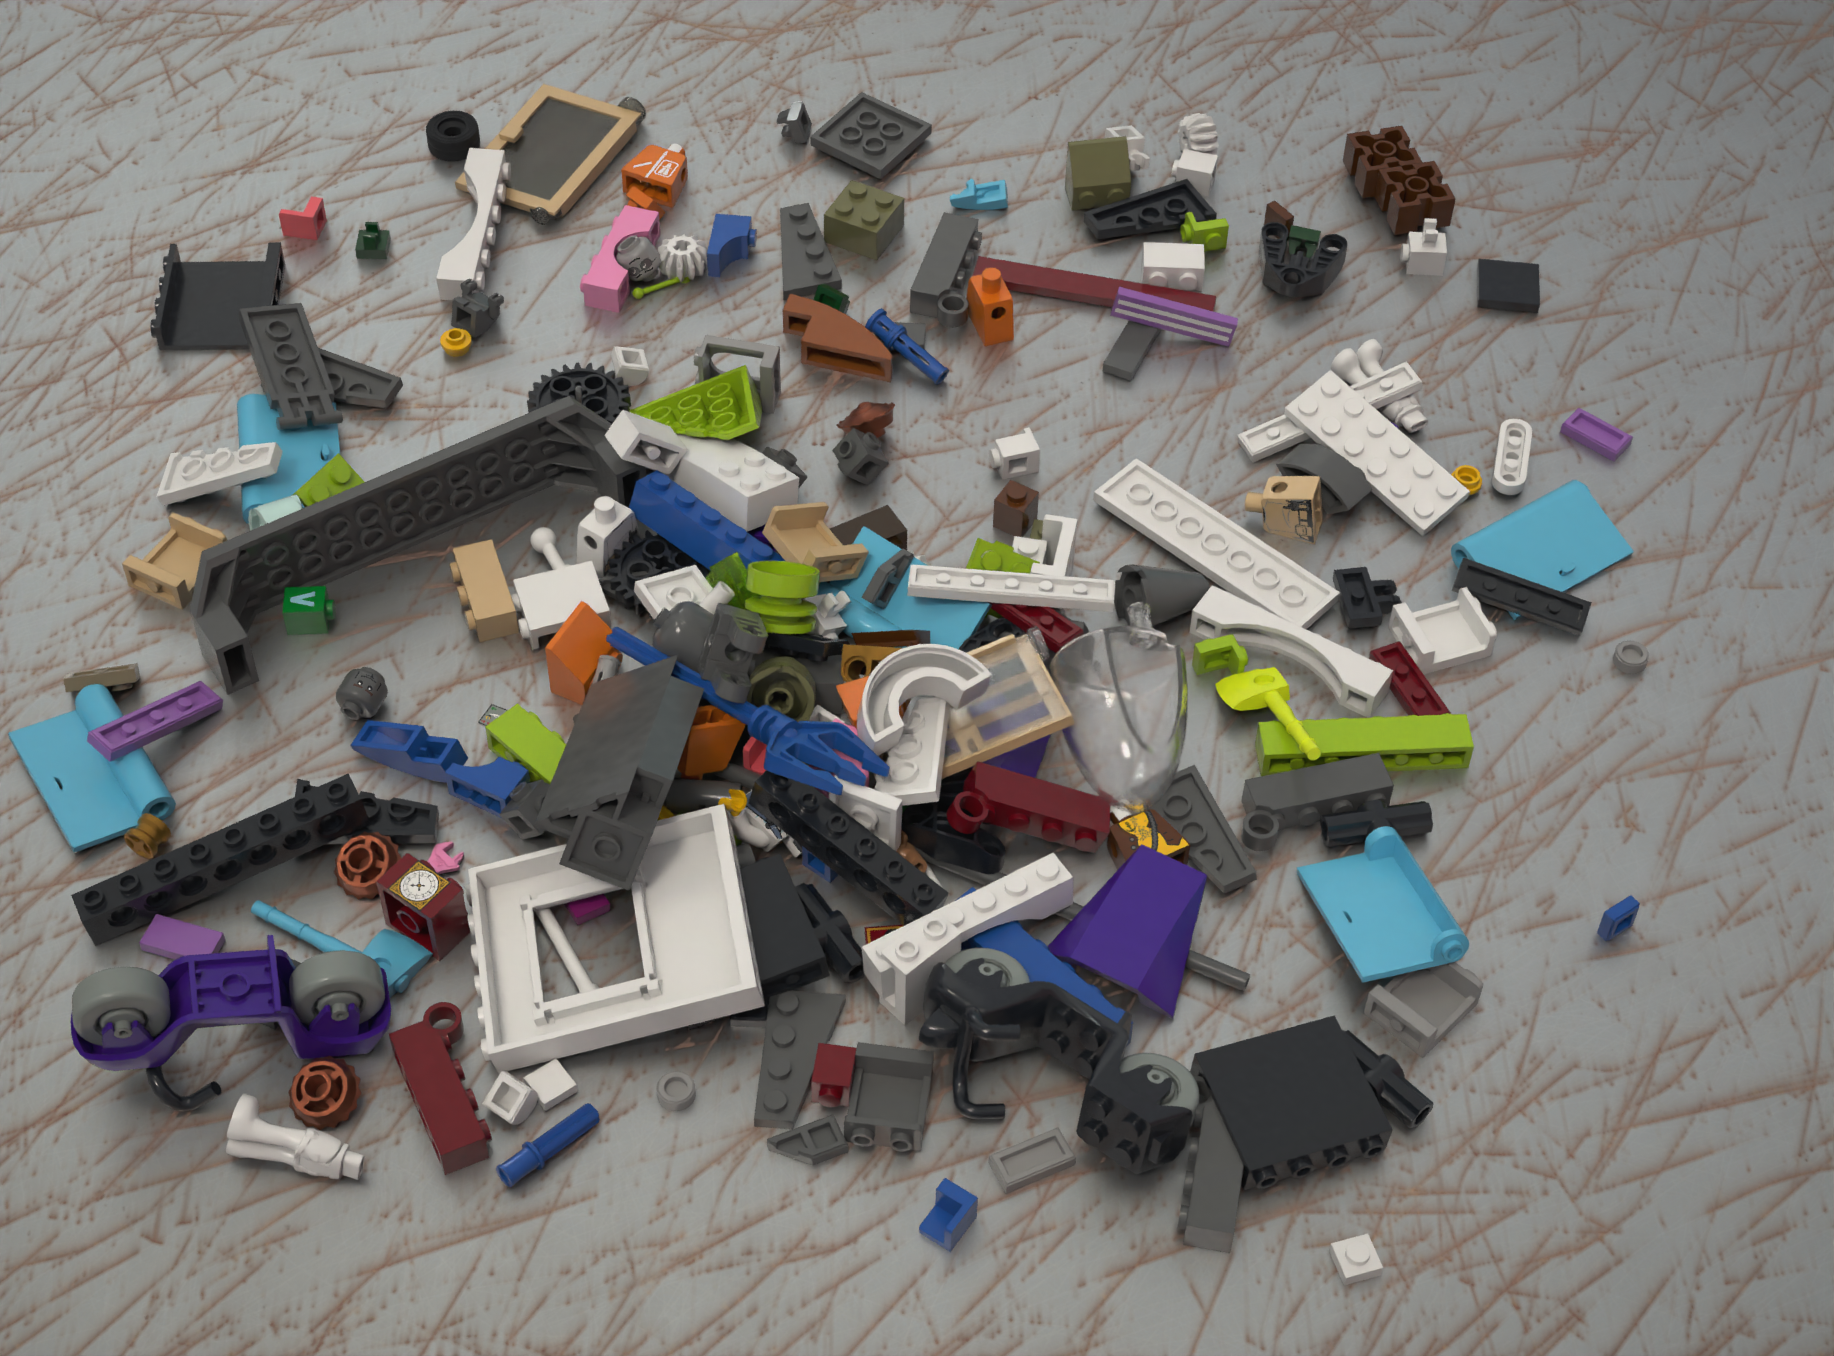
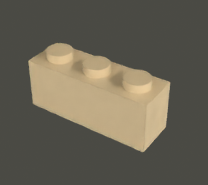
[449,539,519,643]

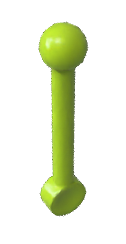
[632,277,690,299]

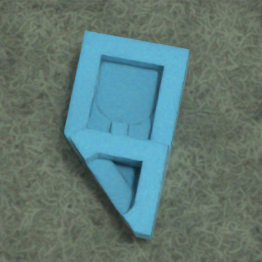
[950,179,1008,210]

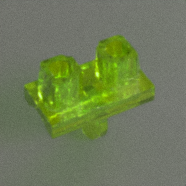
[706,552,761,611]

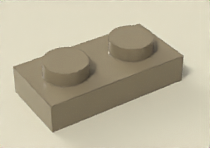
[64,663,140,696]

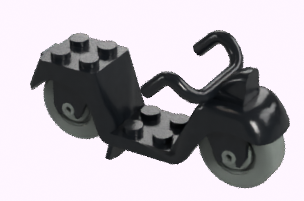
[919,948,1199,1174]

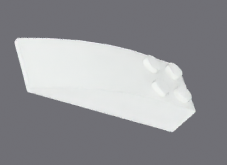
[652,434,799,532]

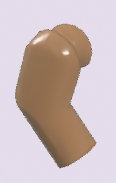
[896,831,927,873]

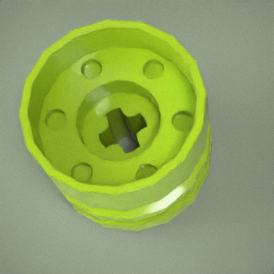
[745,561,820,635]

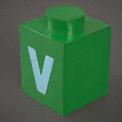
[282,586,336,635]

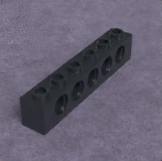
[748,770,949,926]

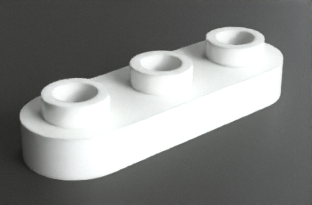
[1492,418,1532,495]

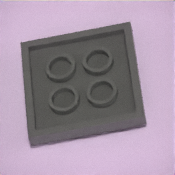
[810,92,932,179]

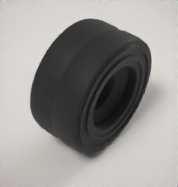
[426,110,480,162]

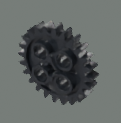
[527,363,631,424]
[608,530,717,618]

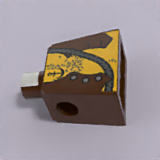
[1107,805,1190,870]

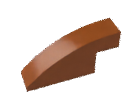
[783,294,892,383]

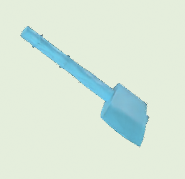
[251,900,433,998]

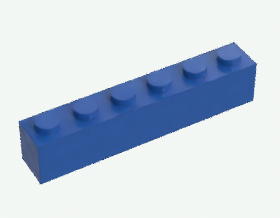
[629,470,785,598]
[955,887,1133,1046]

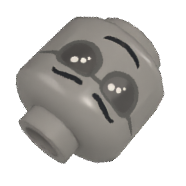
[616,235,661,282]

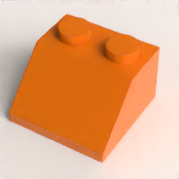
[545,601,623,705]

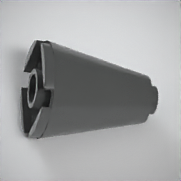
[1114,564,1210,632]

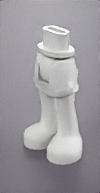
[1331,339,1429,433]
[226,1093,365,1180]

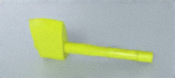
[1215,667,1321,760]

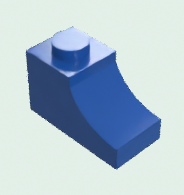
[707,214,757,277]
[445,757,531,818]

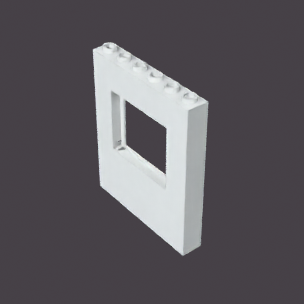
[465,804,765,1073]

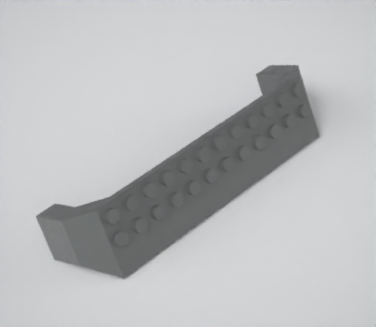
[190,396,646,695]

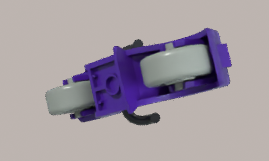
[70,935,391,1111]

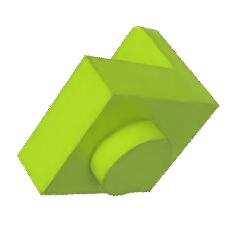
[1180,212,1229,252]
[1192,634,1248,675]

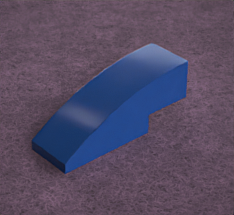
[350,720,468,783]

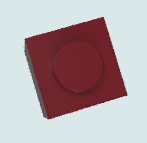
[811,1043,856,1107]

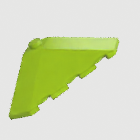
[630,365,762,440]

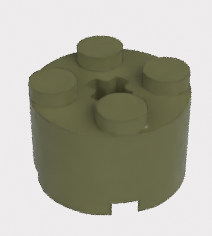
[747,656,816,722]

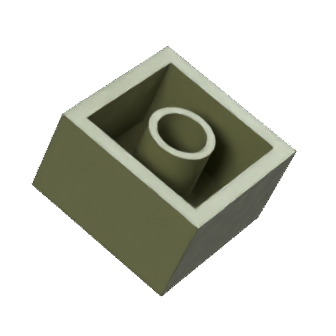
[824,180,904,261]

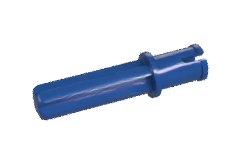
[496,1103,600,1187]

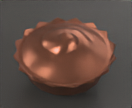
[836,402,895,438]
[334,831,402,900]
[288,1055,362,1130]

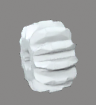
[1178,113,1219,155]
[658,233,708,282]

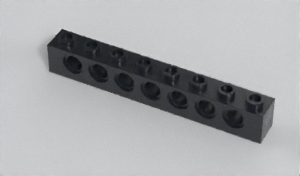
[71,773,371,946]

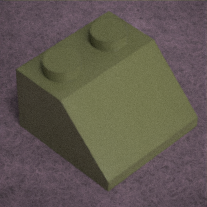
[1065,136,1131,211]

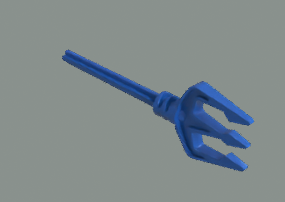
[606,627,890,795]

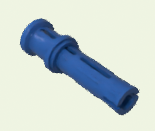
[865,308,949,385]

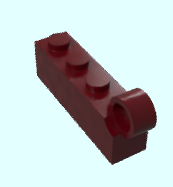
[947,761,1111,853]
[389,1002,492,1175]

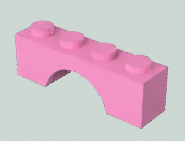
[580,205,660,313]

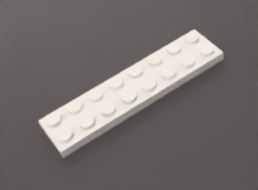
[1093,458,1340,629]

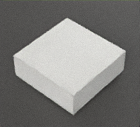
[524,1058,578,1111]

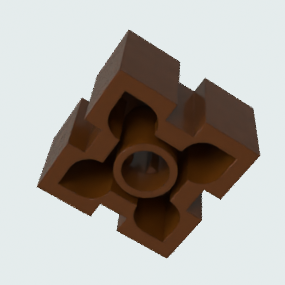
[1343,125,1423,198]
[1374,161,1456,235]

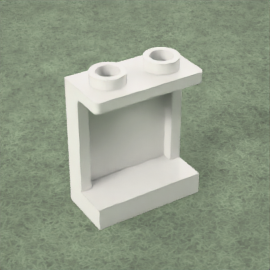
[1030,514,1078,609]
[510,561,611,650]
[1388,587,1497,674]
[879,910,962,1025]

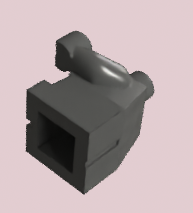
[451,278,504,338]

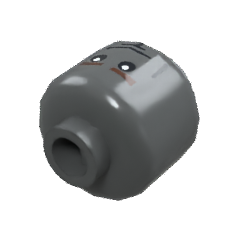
[336,667,388,720]

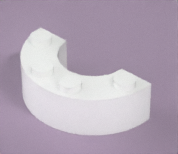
[857,644,992,756]

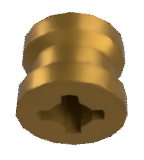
[124,813,171,859]

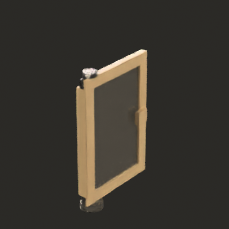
[455,84,646,225]

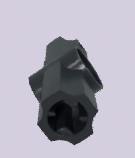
[1320,800,1433,847]
[795,883,865,984]
[1342,1030,1434,1129]

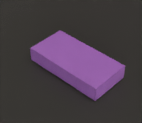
[1560,408,1633,462]
[139,914,225,960]

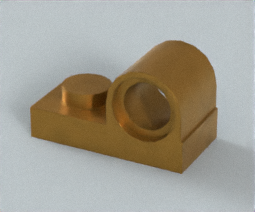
[841,644,902,682]

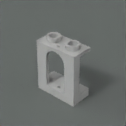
[694,335,781,414]

